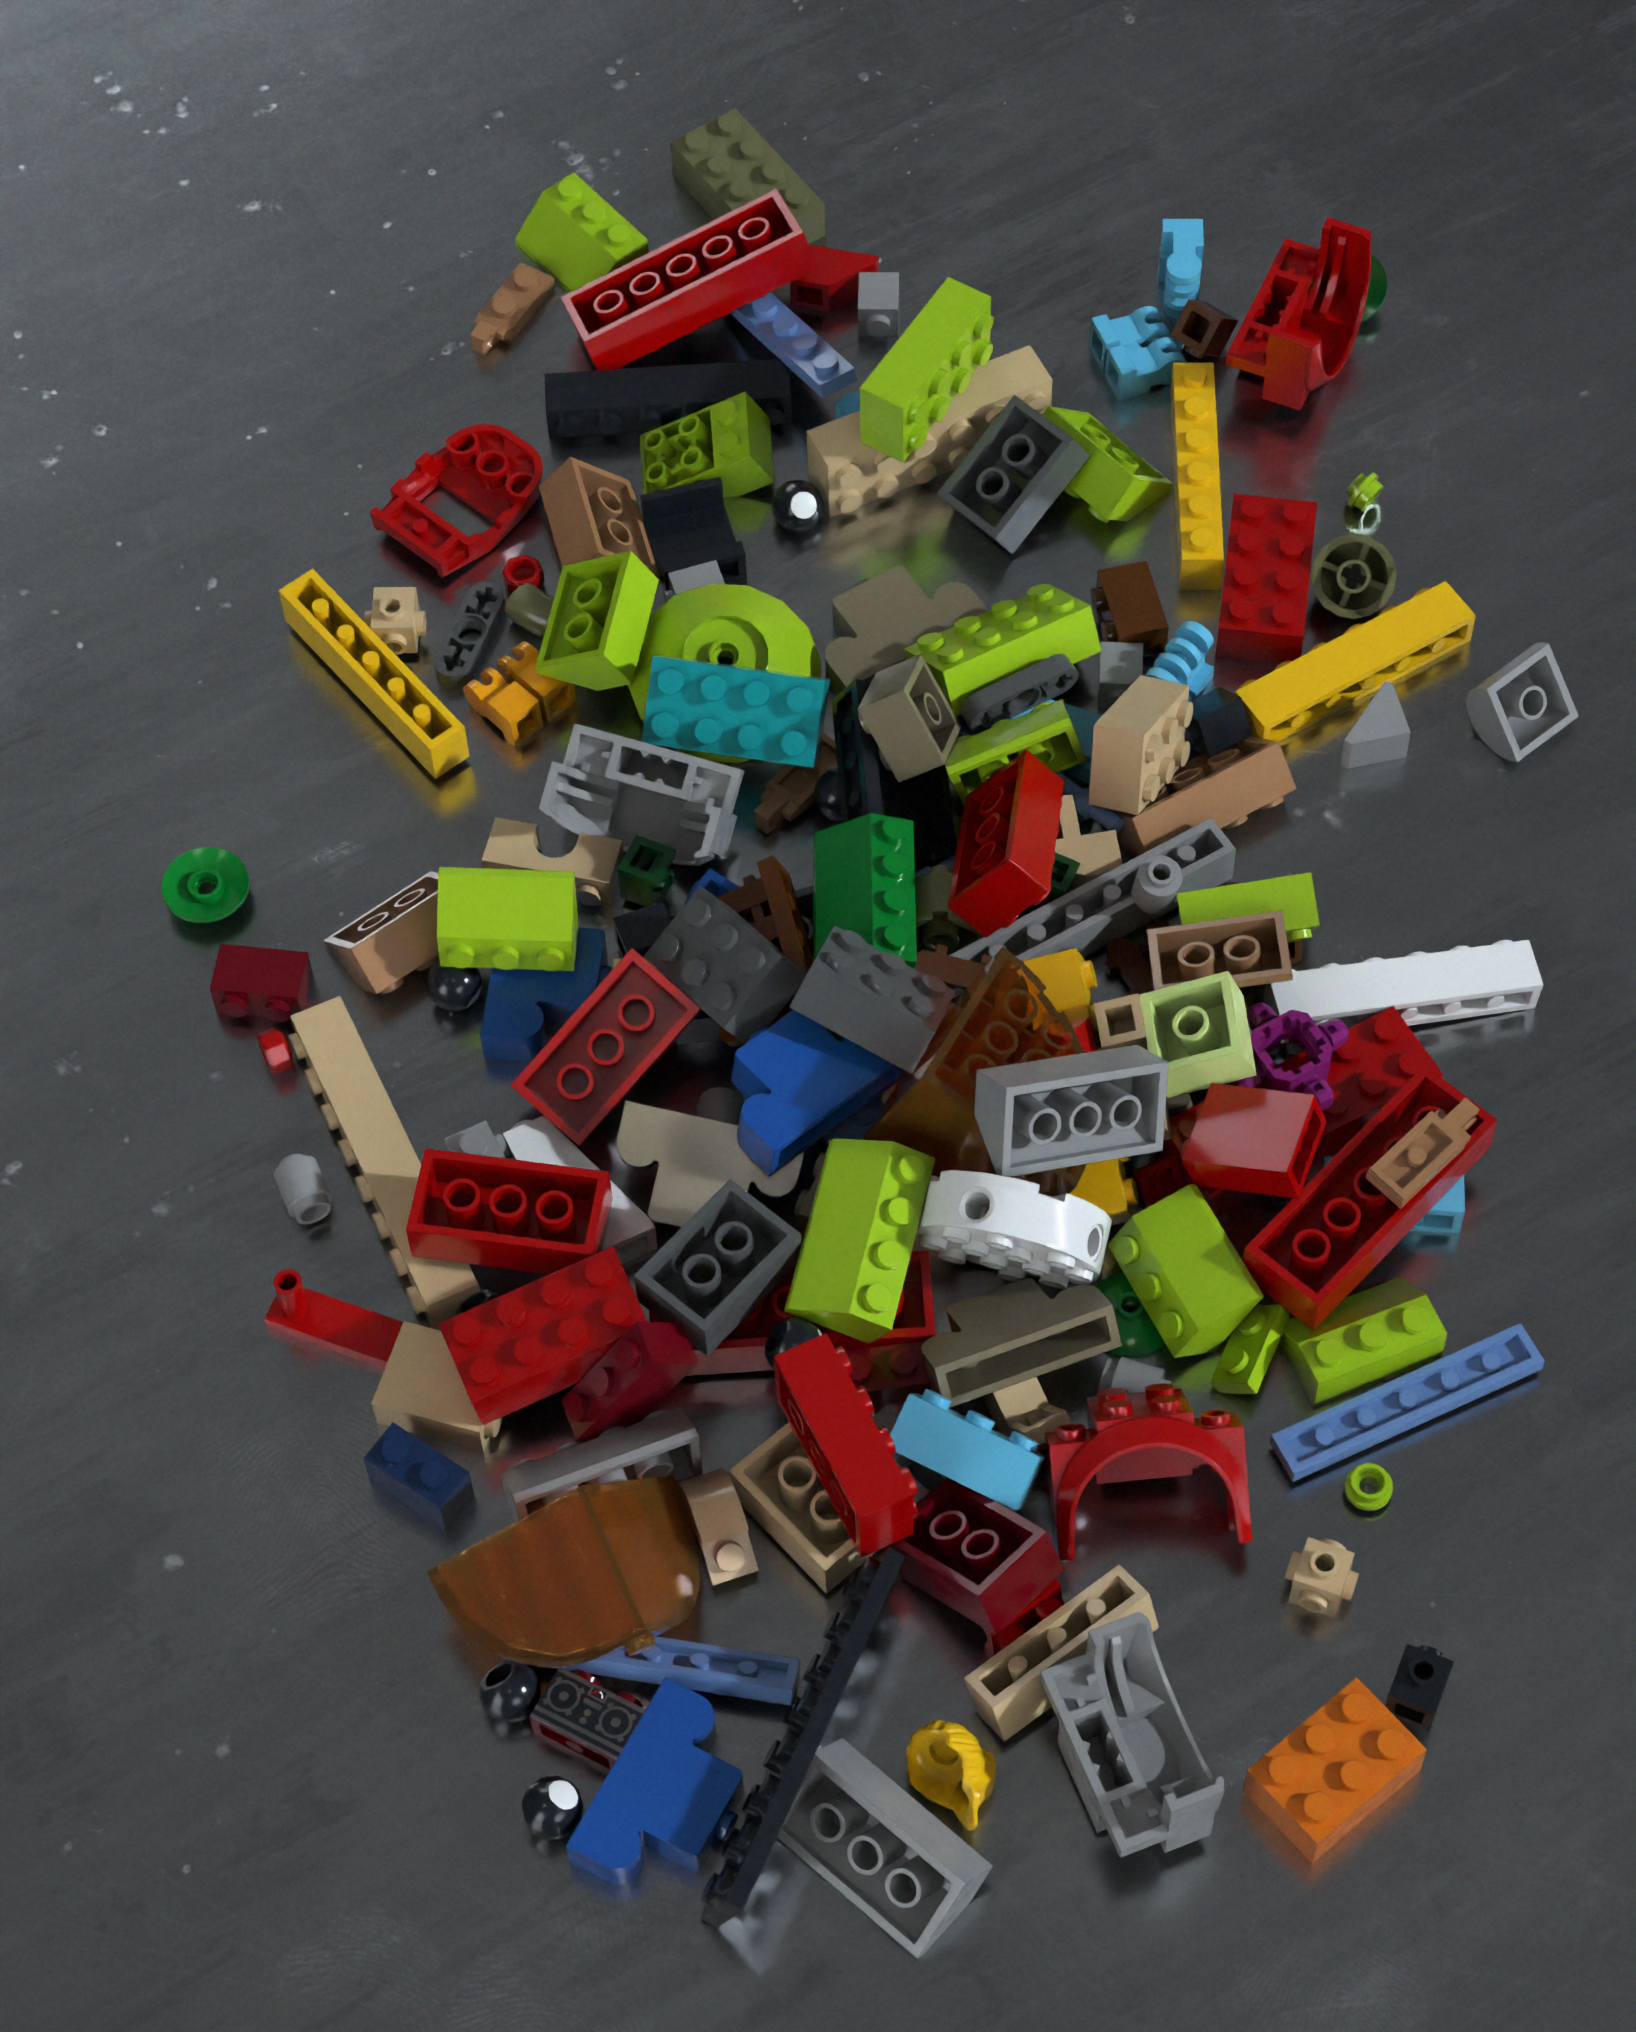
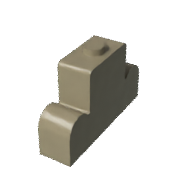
[825,565,989,697]
[617,1101,805,1231]
[921,1278,1122,1408]

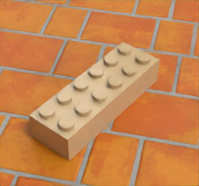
[806,345,1053,518]

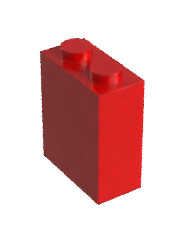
[1181,1083,1327,1199]

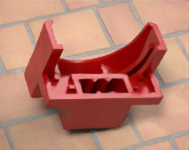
[1226,217,1371,410]
[1043,1383,1253,1560]

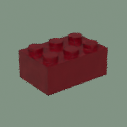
[886,1477,1064,1635]

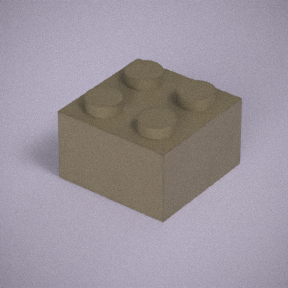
[858,654,961,782]

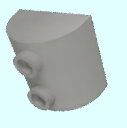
[1466,642,1579,762]

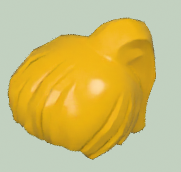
[906,1720,996,1831]

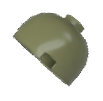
[1311,533,1397,619]

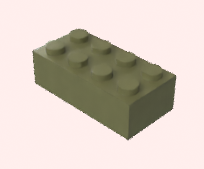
[670,108,825,244]

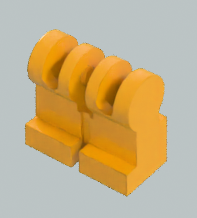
[463,641,577,748]

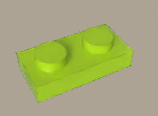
[1210,1305,1290,1394]

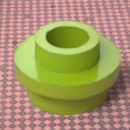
[1346,472,1384,512]
[1344,1463,1393,1511]

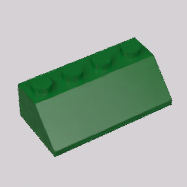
[813,813,917,968]

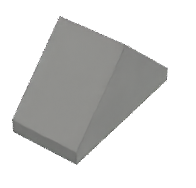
[1340,680,1411,769]

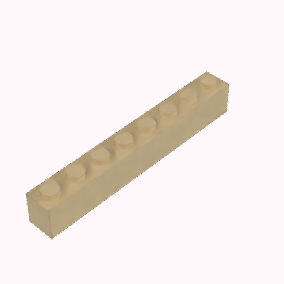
[288,996,480,1327]

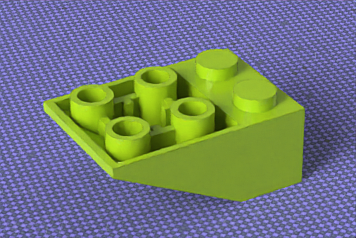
[640,392,775,498]

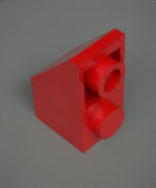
[790,244,879,312]

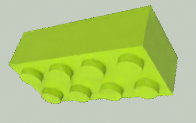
[859,277,994,462]
[904,584,1102,717]

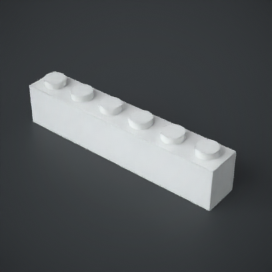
[1263,940,1543,1043]

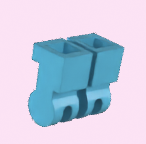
[1158,219,1204,325]
[1088,306,1187,401]
[1145,620,1214,702]

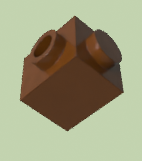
[1170,299,1239,359]

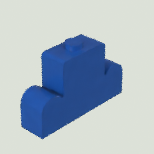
[480,927,612,1061]
[731,1010,905,1176]
[566,1677,745,1885]

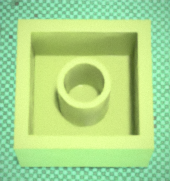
[1140,971,1257,1099]

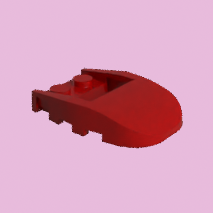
[370,424,543,578]

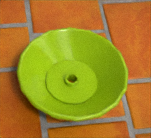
[628,583,821,764]

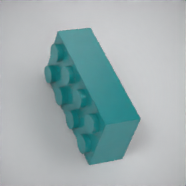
[641,655,830,768]

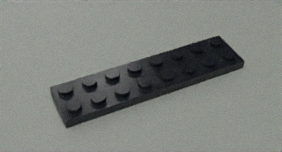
[700,1547,905,1928]

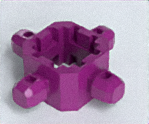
[1230,1002,1349,1111]

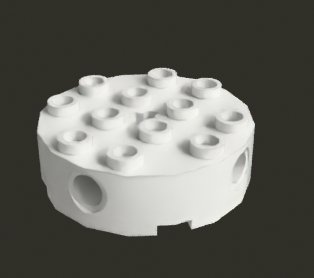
[916,1170,1112,1289]

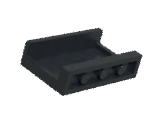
[831,679,957,869]

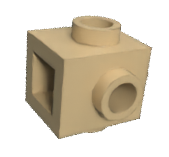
[364,587,426,655]
[1285,1537,1359,1618]

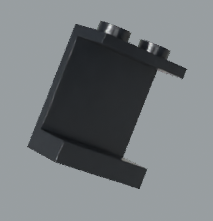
[640,477,747,591]

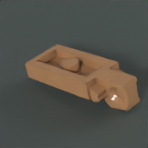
[470,262,555,356]
[754,733,838,834]
[1366,1097,1480,1209]

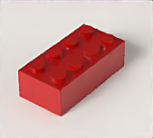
[1215,494,1317,665]
[947,749,1064,938]
[510,948,702,1147]
[406,1148,613,1274]
[438,1246,648,1425]
[774,1333,918,1558]

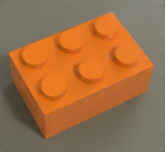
[1243,1677,1427,1864]

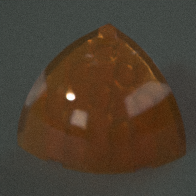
[864,947,1086,1196]
[427,1476,700,1667]

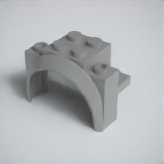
[539,723,744,866]
[1040,1611,1225,1858]

